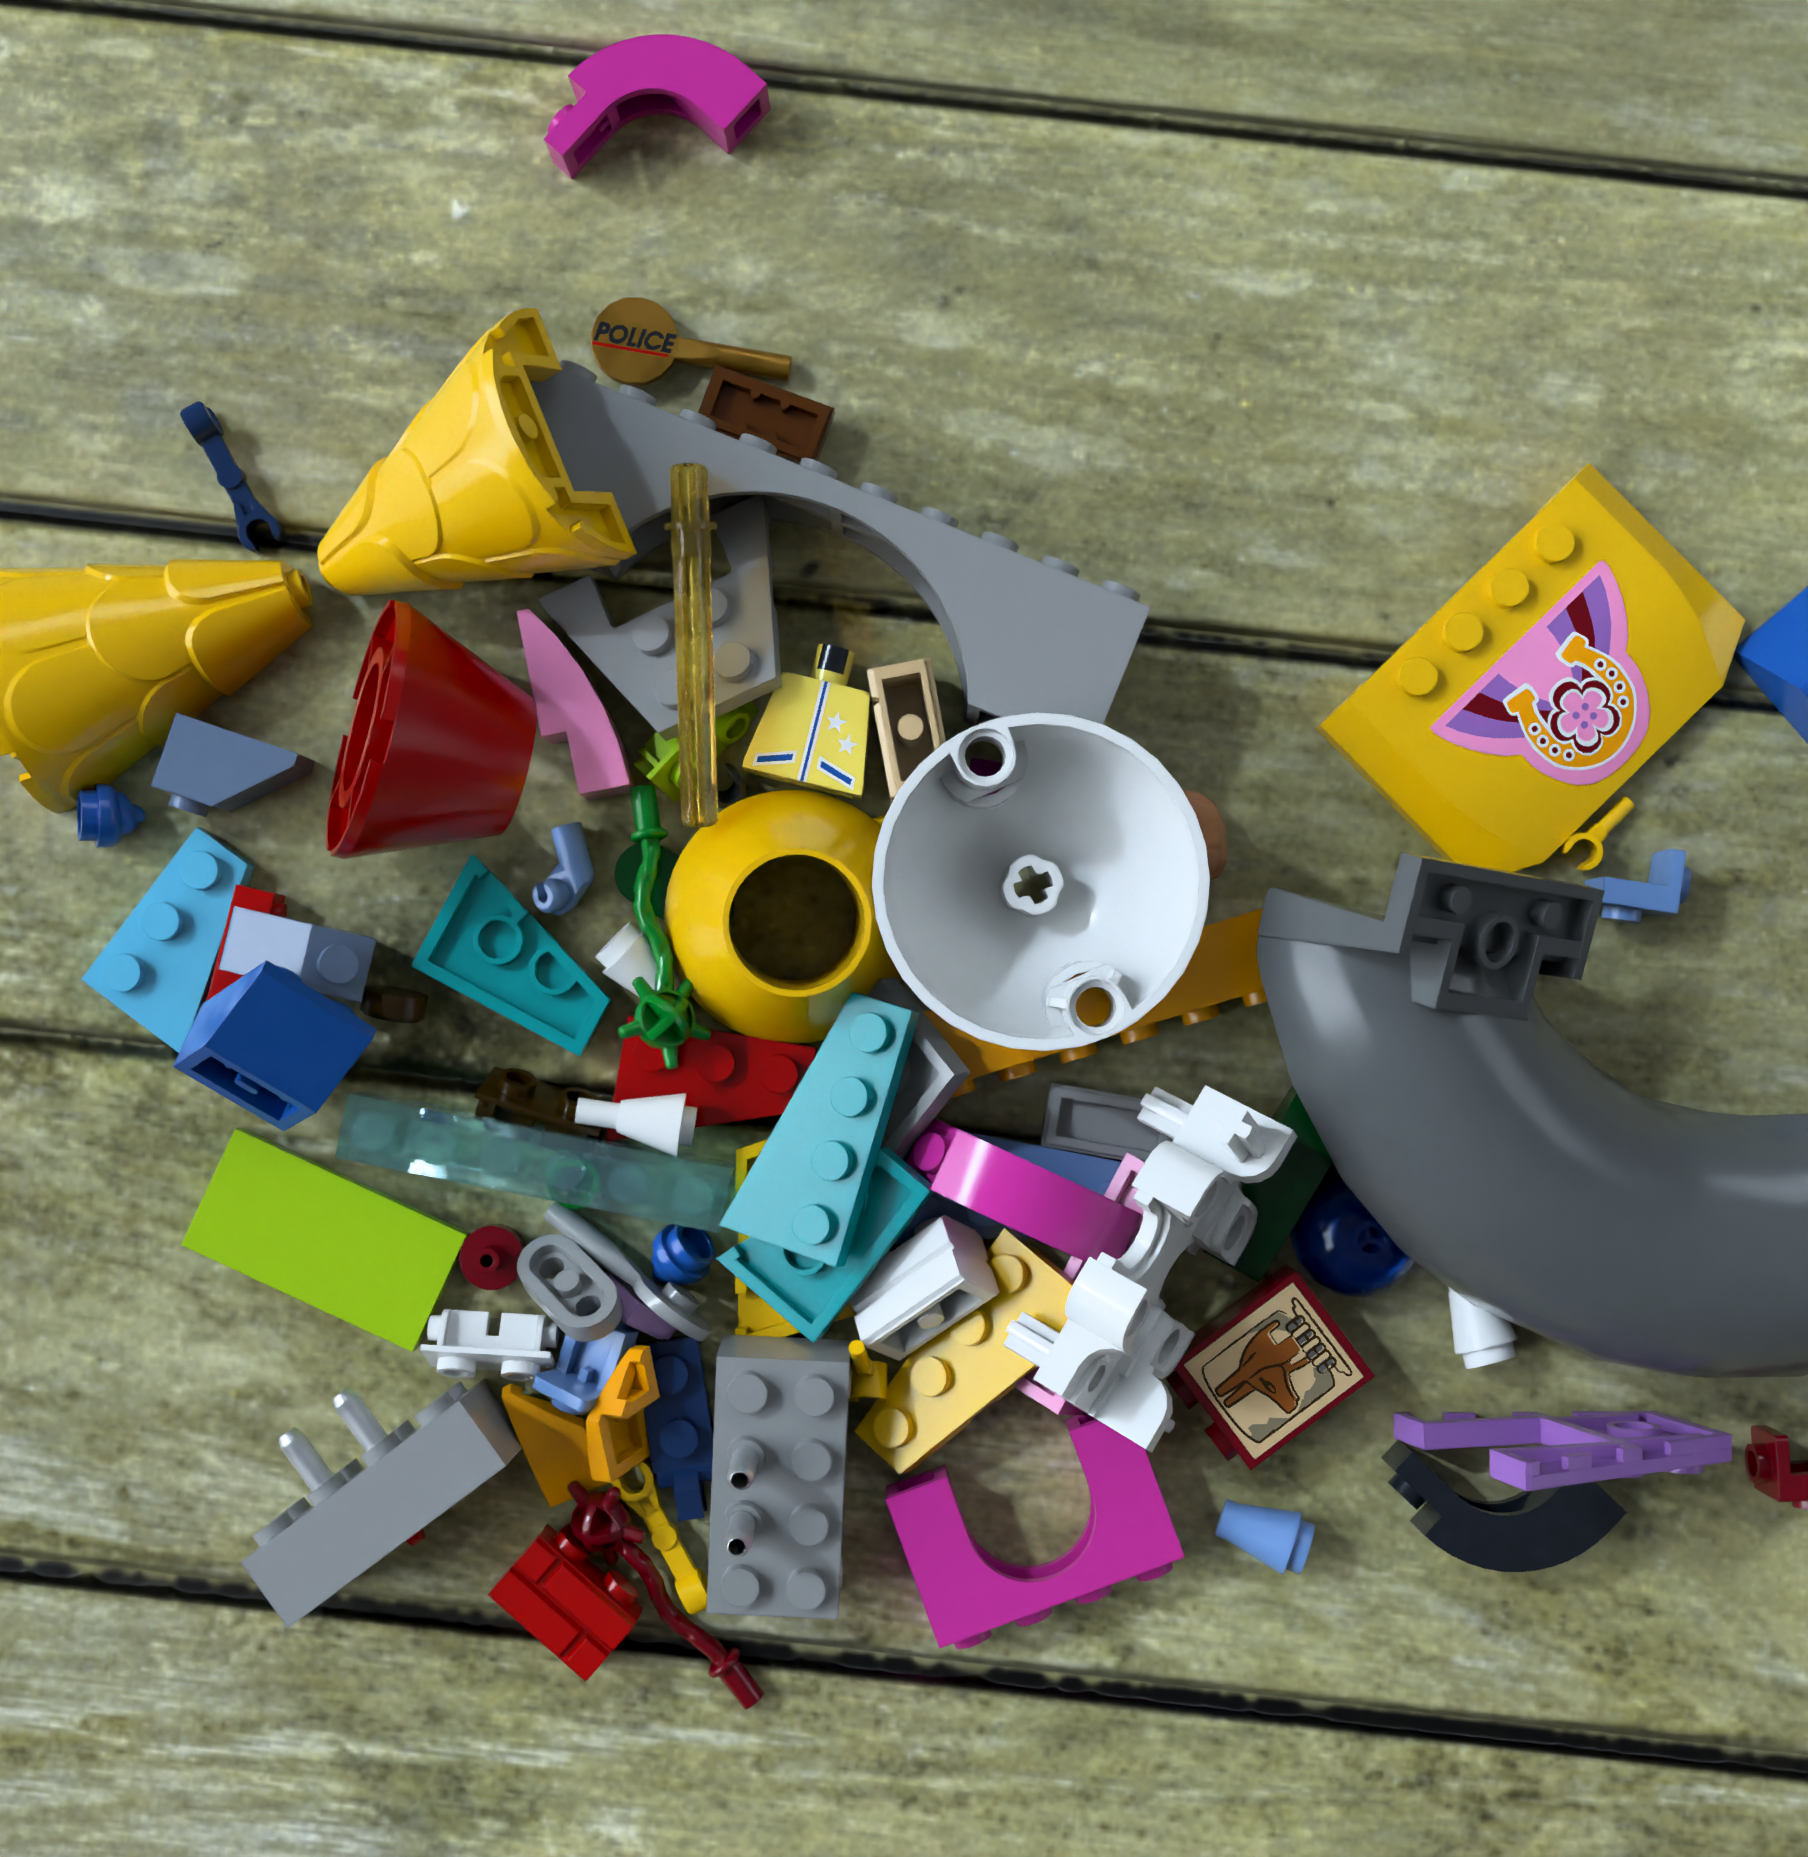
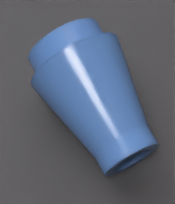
[1215,1499,1315,1575]

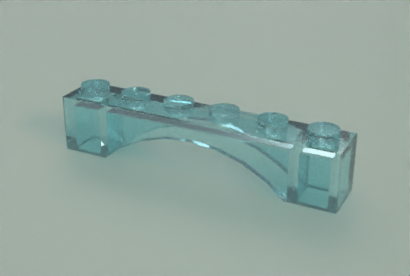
[335,1091,736,1233]

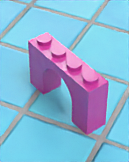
[885,1412,1185,1649]

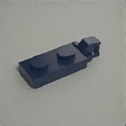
[635,1335,714,1522]

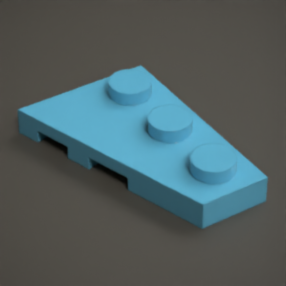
[81,827,254,1053]

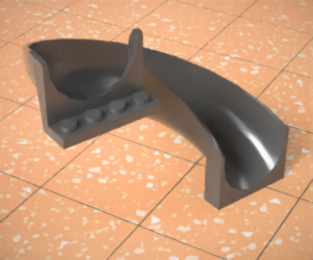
[1256,852,1808,1378]

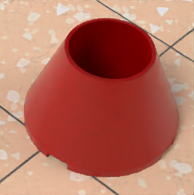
[326,599,537,859]

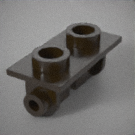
[474,1067,604,1157]

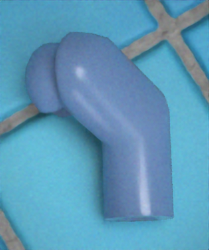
[532,822,594,915]

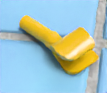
[1559,797,1635,871]
[848,1340,888,1402]

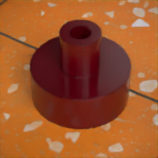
[459,1224,526,1290]

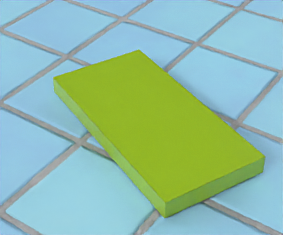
[181,1127,471,1352]

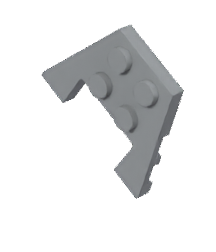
[539,495,782,741]

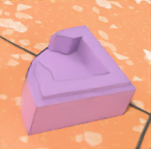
[605,1271,676,1341]

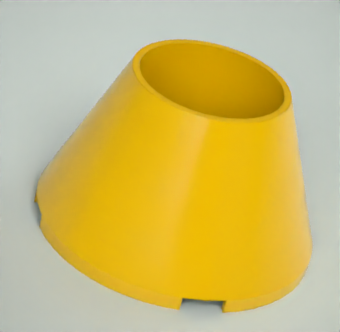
[664,790,902,1044]

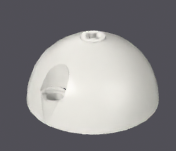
[872,712,1210,1051]

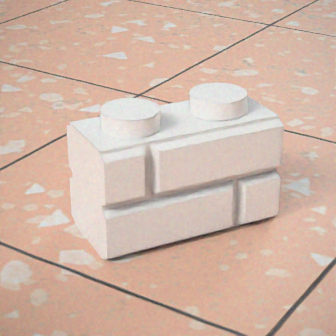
[850,1215,1000,1361]

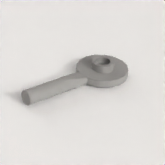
[544,1202,712,1342]

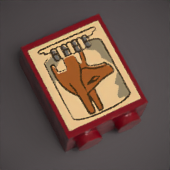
[1166,1264,1375,1470]

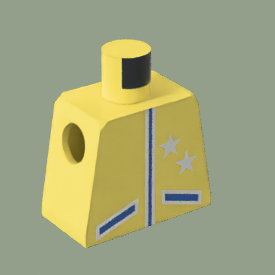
[742,644,871,802]

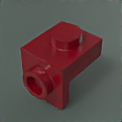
[1745,1425,1808,1510]

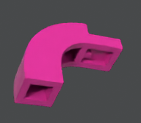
[544,34,771,179]
[906,1118,1141,1262]

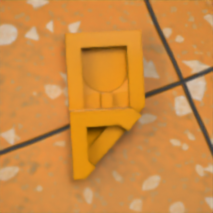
[586,1345,660,1483]
[502,1384,608,1508]

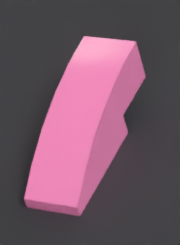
[516,608,636,801]

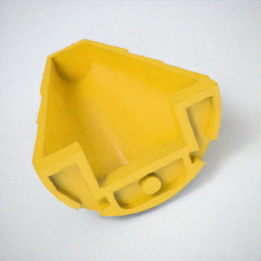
[317,308,637,596]
[0,559,314,814]

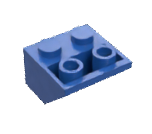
[173,960,377,1131]

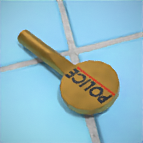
[591,297,792,386]

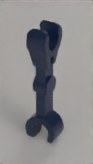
[180,401,286,555]

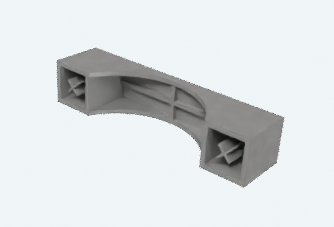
[530,360,1151,726]

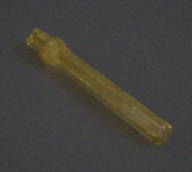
[664,463,718,828]

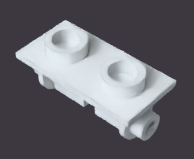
[420,1309,560,1382]

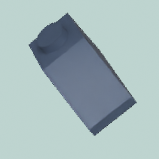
[151,713,315,817]
[219,906,376,1002]

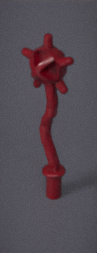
[564,1481,764,1709]

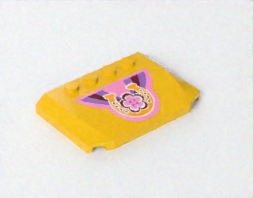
[1315,463,1745,872]

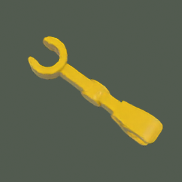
[612,1458,708,1615]

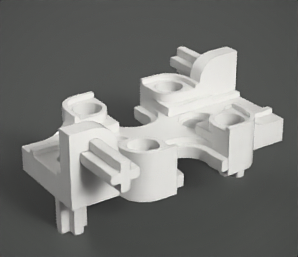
[1003,1085,1297,1453]

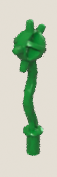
[618,785,711,1069]

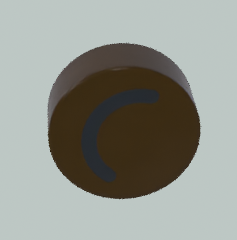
[360,985,428,1023]

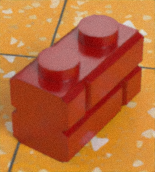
[488,1523,643,1682]

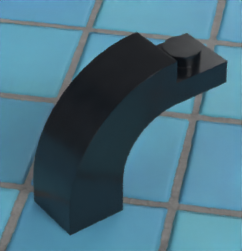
[1381,1440,1627,1572]

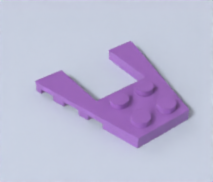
[1393,1411,1732,1491]

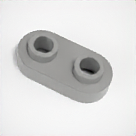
[517,1234,623,1342]

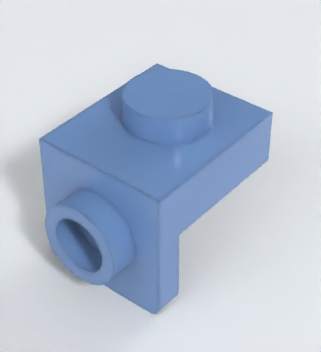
[1584,849,1691,924]
[532,1309,639,1415]

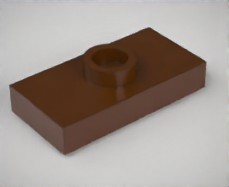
[698,365,835,464]

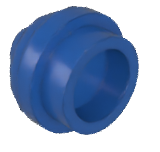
[77,784,146,848]
[651,1221,716,1285]

